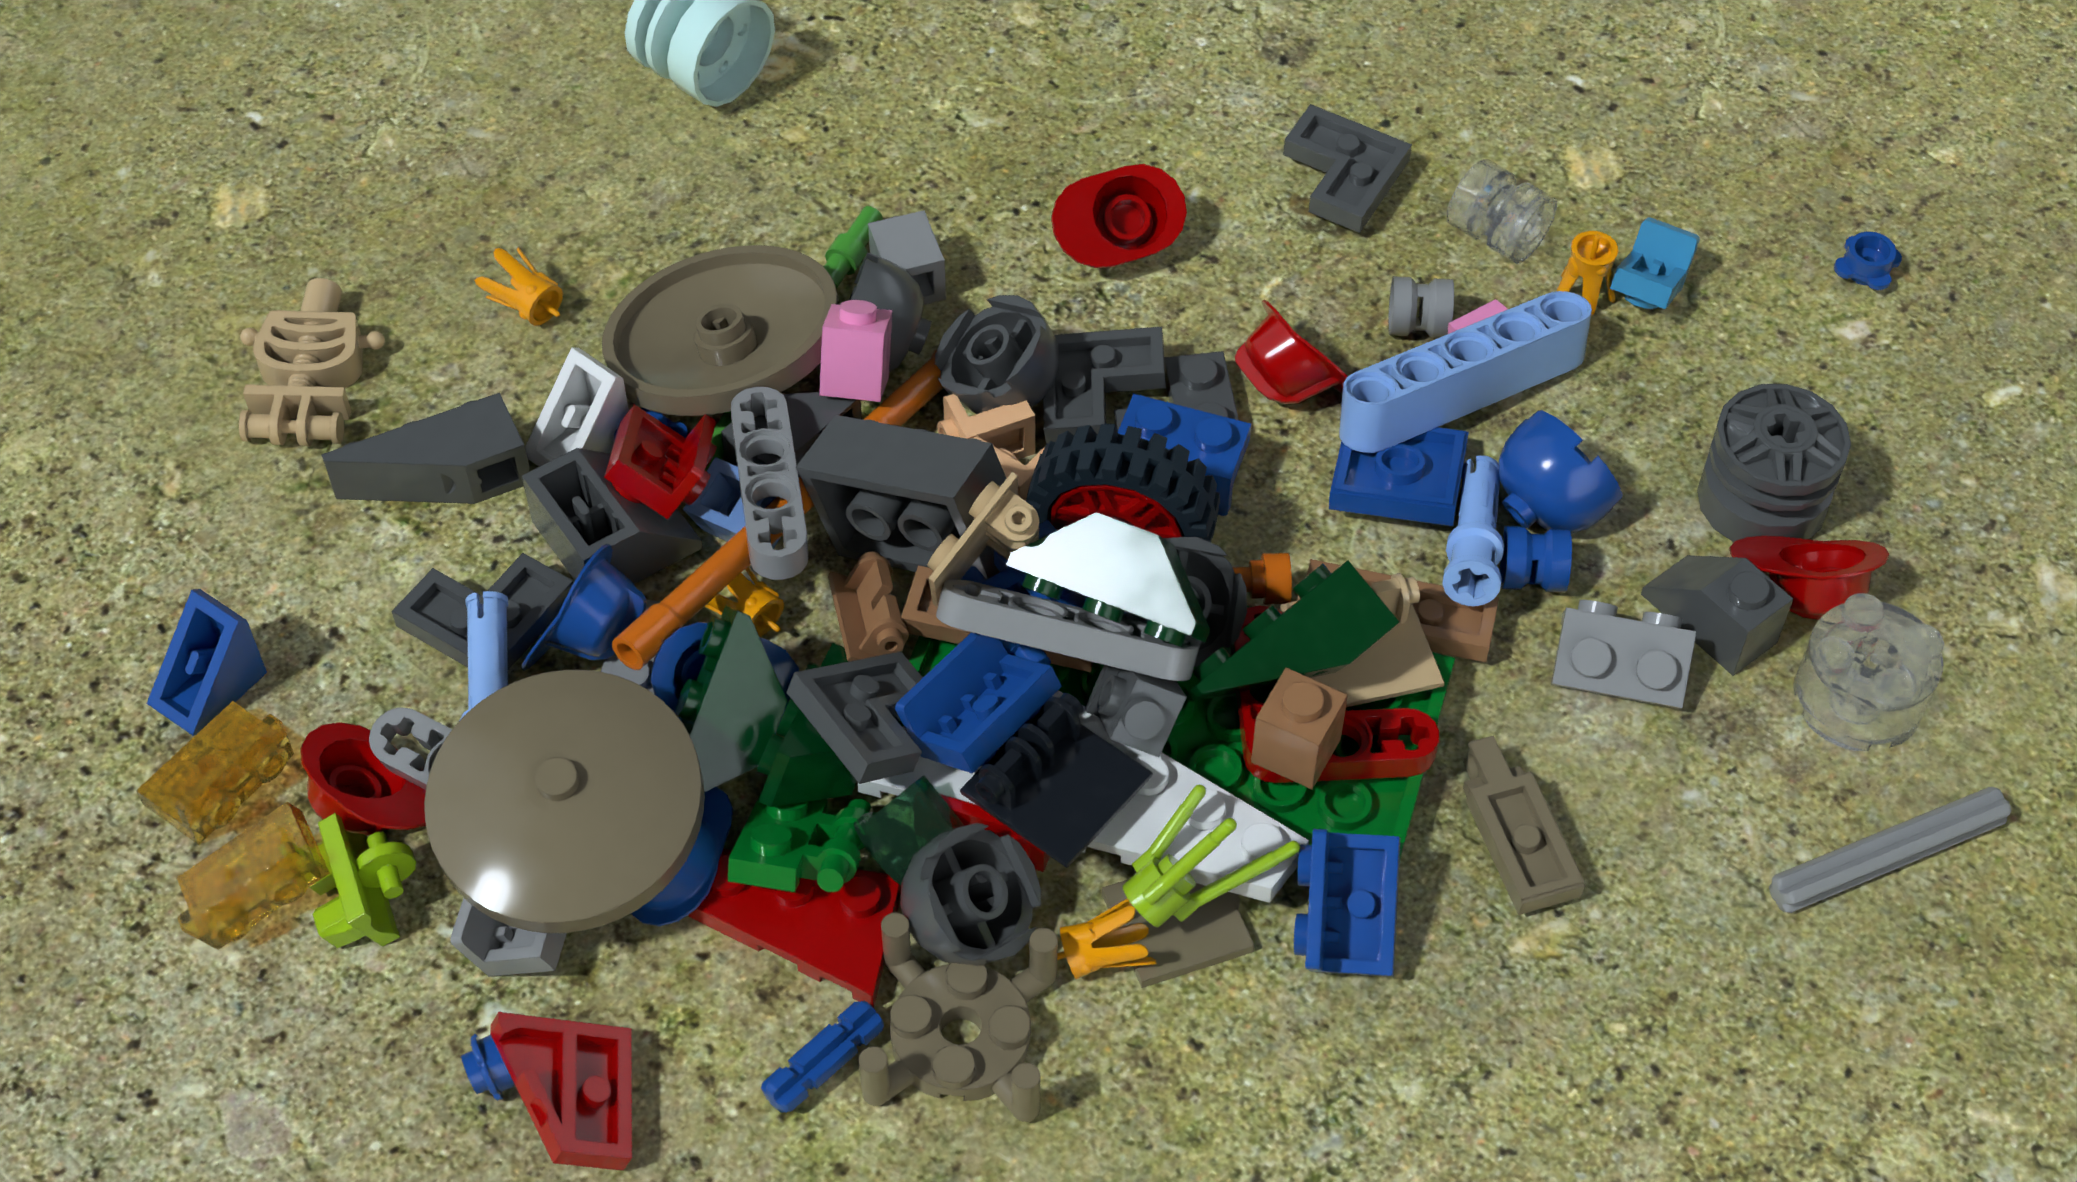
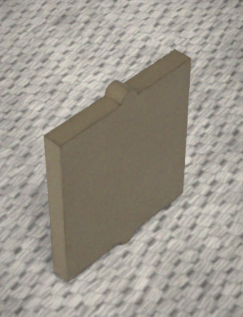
[1102,879,1254,988]

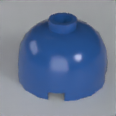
[1498,410,1623,534]

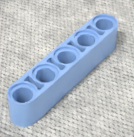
[1339,291,1592,453]

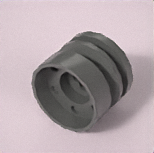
[1697,384,1851,542]

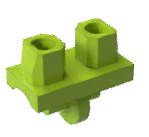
[296,813,416,948]

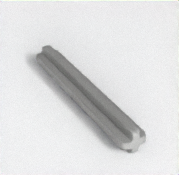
[1769,787,2012,913]

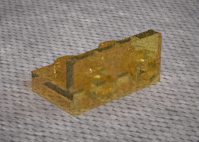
[136,701,294,845]
[177,801,330,950]

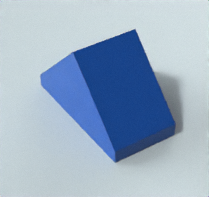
[146,589,267,736]

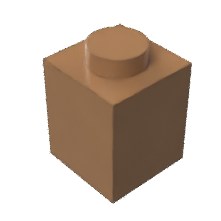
[1251,668,1348,789]

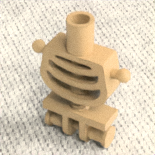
[239,278,385,446]

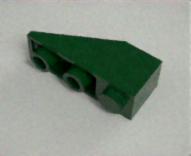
[1185,560,1399,702]

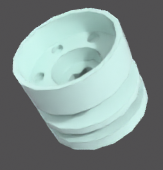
[625,0,775,107]

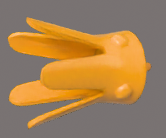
[1556,231,1618,316]
[474,247,563,326]
[705,566,784,637]
[1057,898,1157,979]

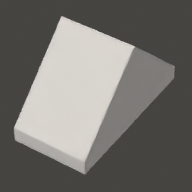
[525,347,629,467]

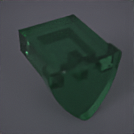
[854,775,965,886]

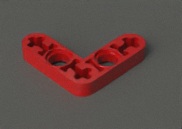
[1231,605,1439,783]

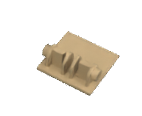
[927,472,1039,607]
[1279,573,1444,707]

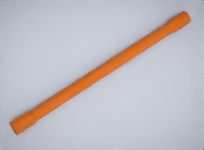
[612,349,944,670]

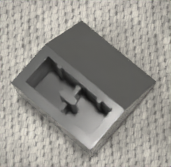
[522,448,703,584]

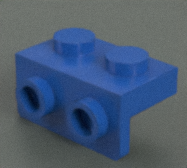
[1118,393,1252,516]
[895,632,1062,774]
[1294,829,1401,977]

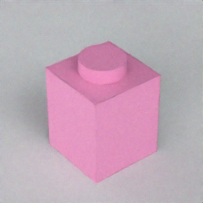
[819,300,892,402]

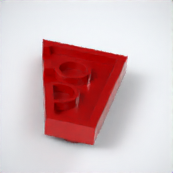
[688,848,902,1008]

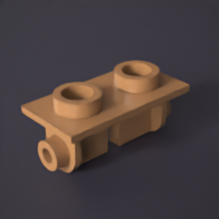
[828,552,909,661]

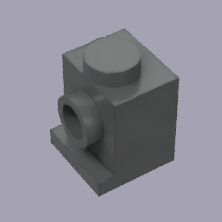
[1085,665,1186,757]

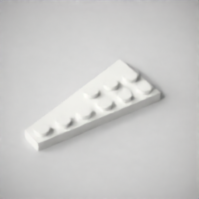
[857,691,1309,903]

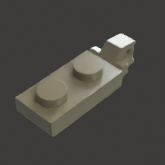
[1463,735,1585,915]

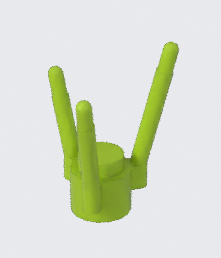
[1122,784,1300,927]

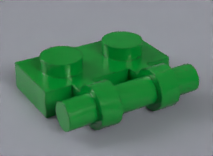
[728,789,874,892]

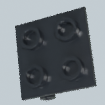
[960,693,1153,868]

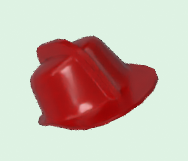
[1051,164,1187,268]
[1235,299,1348,404]
[1729,535,1889,620]
[300,722,426,836]

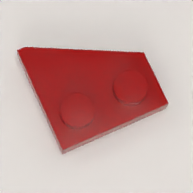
[490,1012,632,1171]

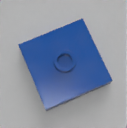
[1329,427,1469,526]

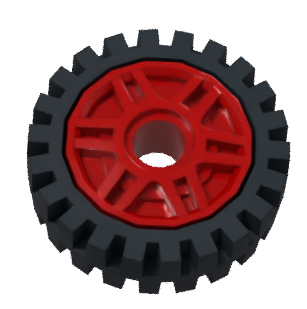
[1026,424,1220,542]

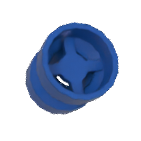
[1500,526,1572,593]

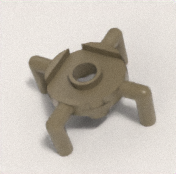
[859,913,1058,1122]

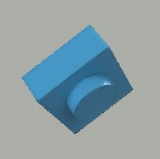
[1610,217,1700,309]

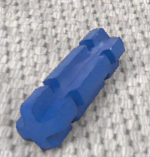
[761,1000,884,1113]

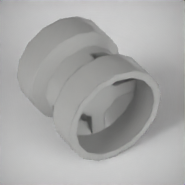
[1388,276,1454,338]

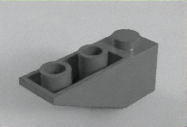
[321,392,530,504]

